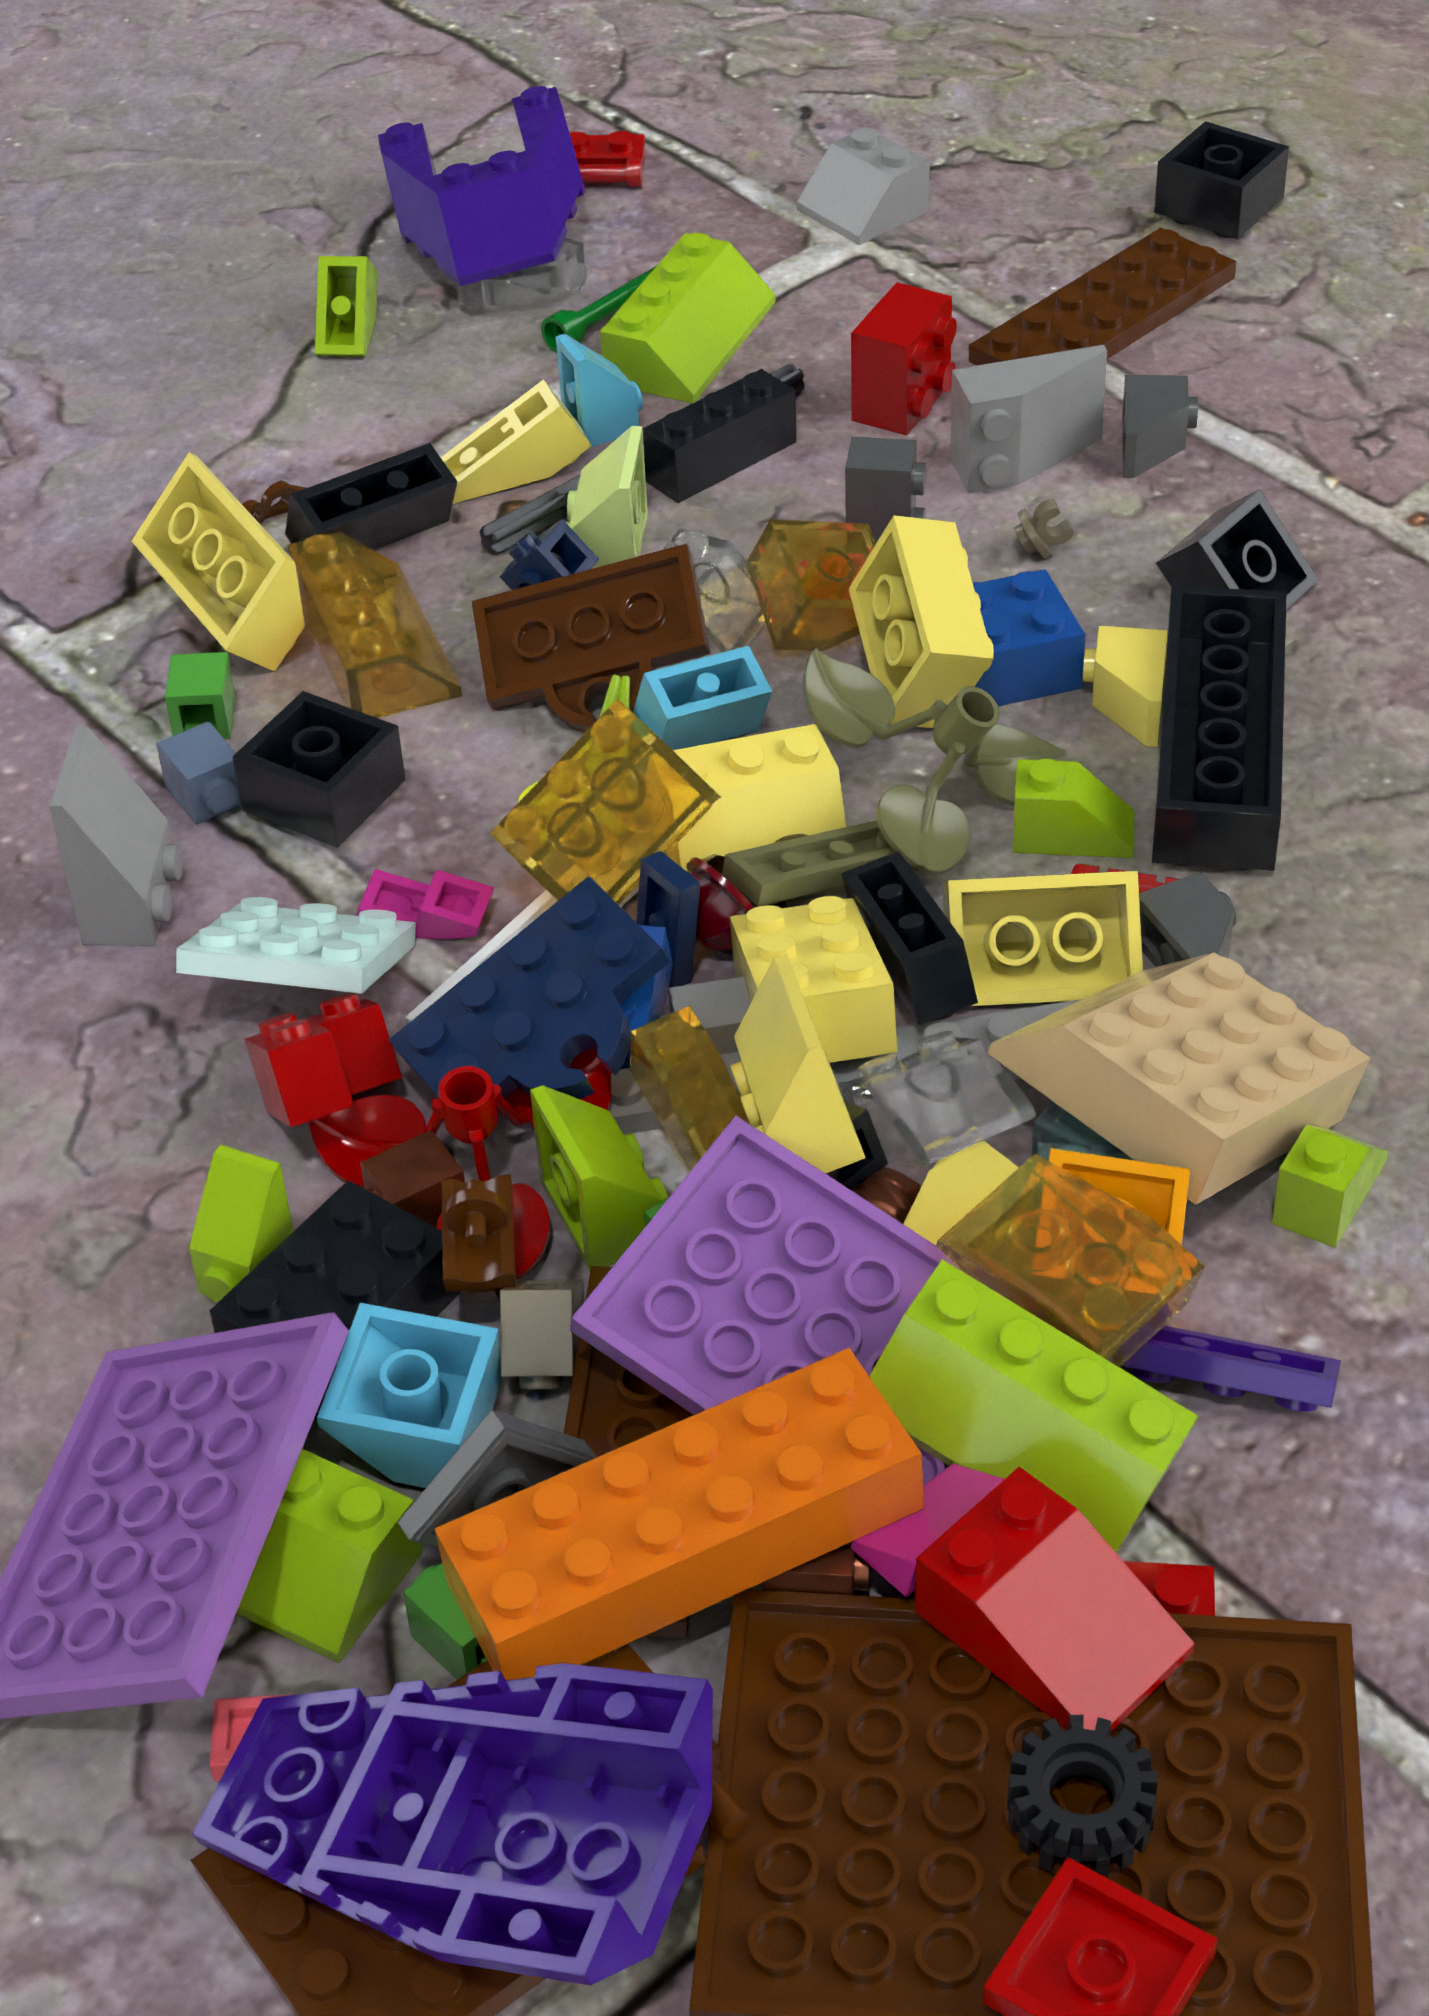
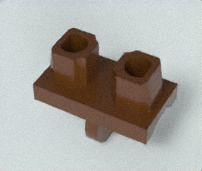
[442,1174,516,1304]

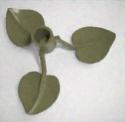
[803,648,1065,875]

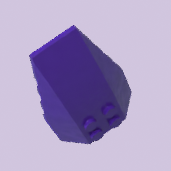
[192,1663,713,1986]

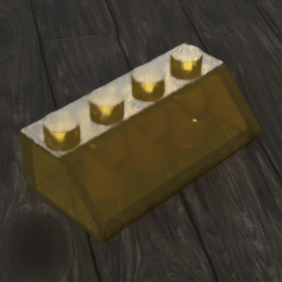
[287,532,462,718]

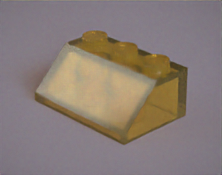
[489,699,721,905]

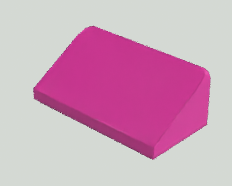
[851,1463,1004,1597]

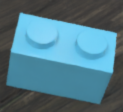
[633,646,773,754]

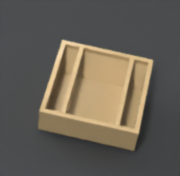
[987,952,1370,1205]

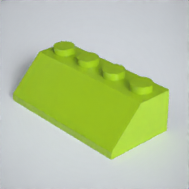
[600,233,776,403]
[869,1259,1198,1553]

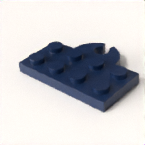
[389,876,670,1099]

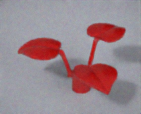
[308,1049,612,1280]

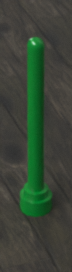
[541,265,657,353]

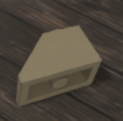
[500,1279,584,1389]

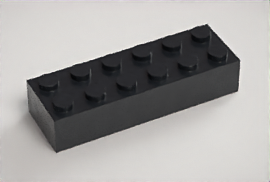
[1152,585,1287,871]

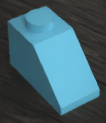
[556,334,643,448]

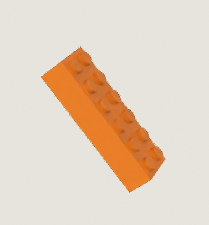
[434,1348,924,1680]

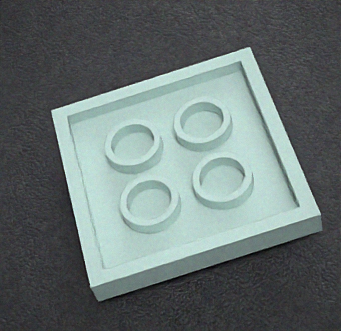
[176,897,416,994]

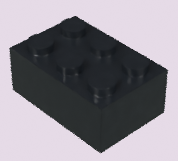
[209,1180,461,1421]

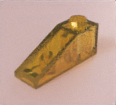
[630,1005,750,1171]

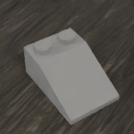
[950,345,1107,493]
[49,725,183,946]

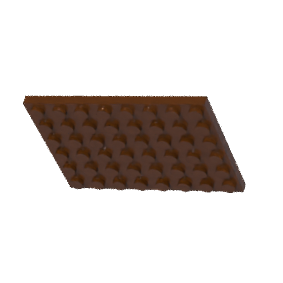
[689,1589,1375,2016]

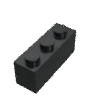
[642,369,797,503]
[285,443,458,574]
[841,851,978,1025]

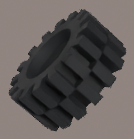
[1007,1715,1158,1877]

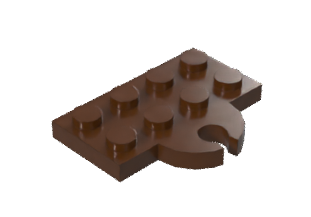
[472,543,711,735]

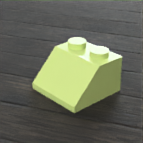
[566,426,648,569]

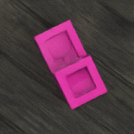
[356,869,494,939]

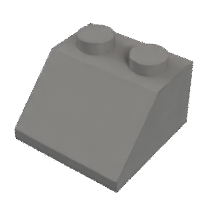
[797,127,930,245]

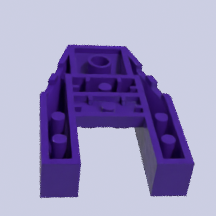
[378,86,585,286]

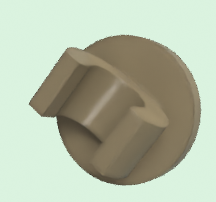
[1014,499,1074,559]

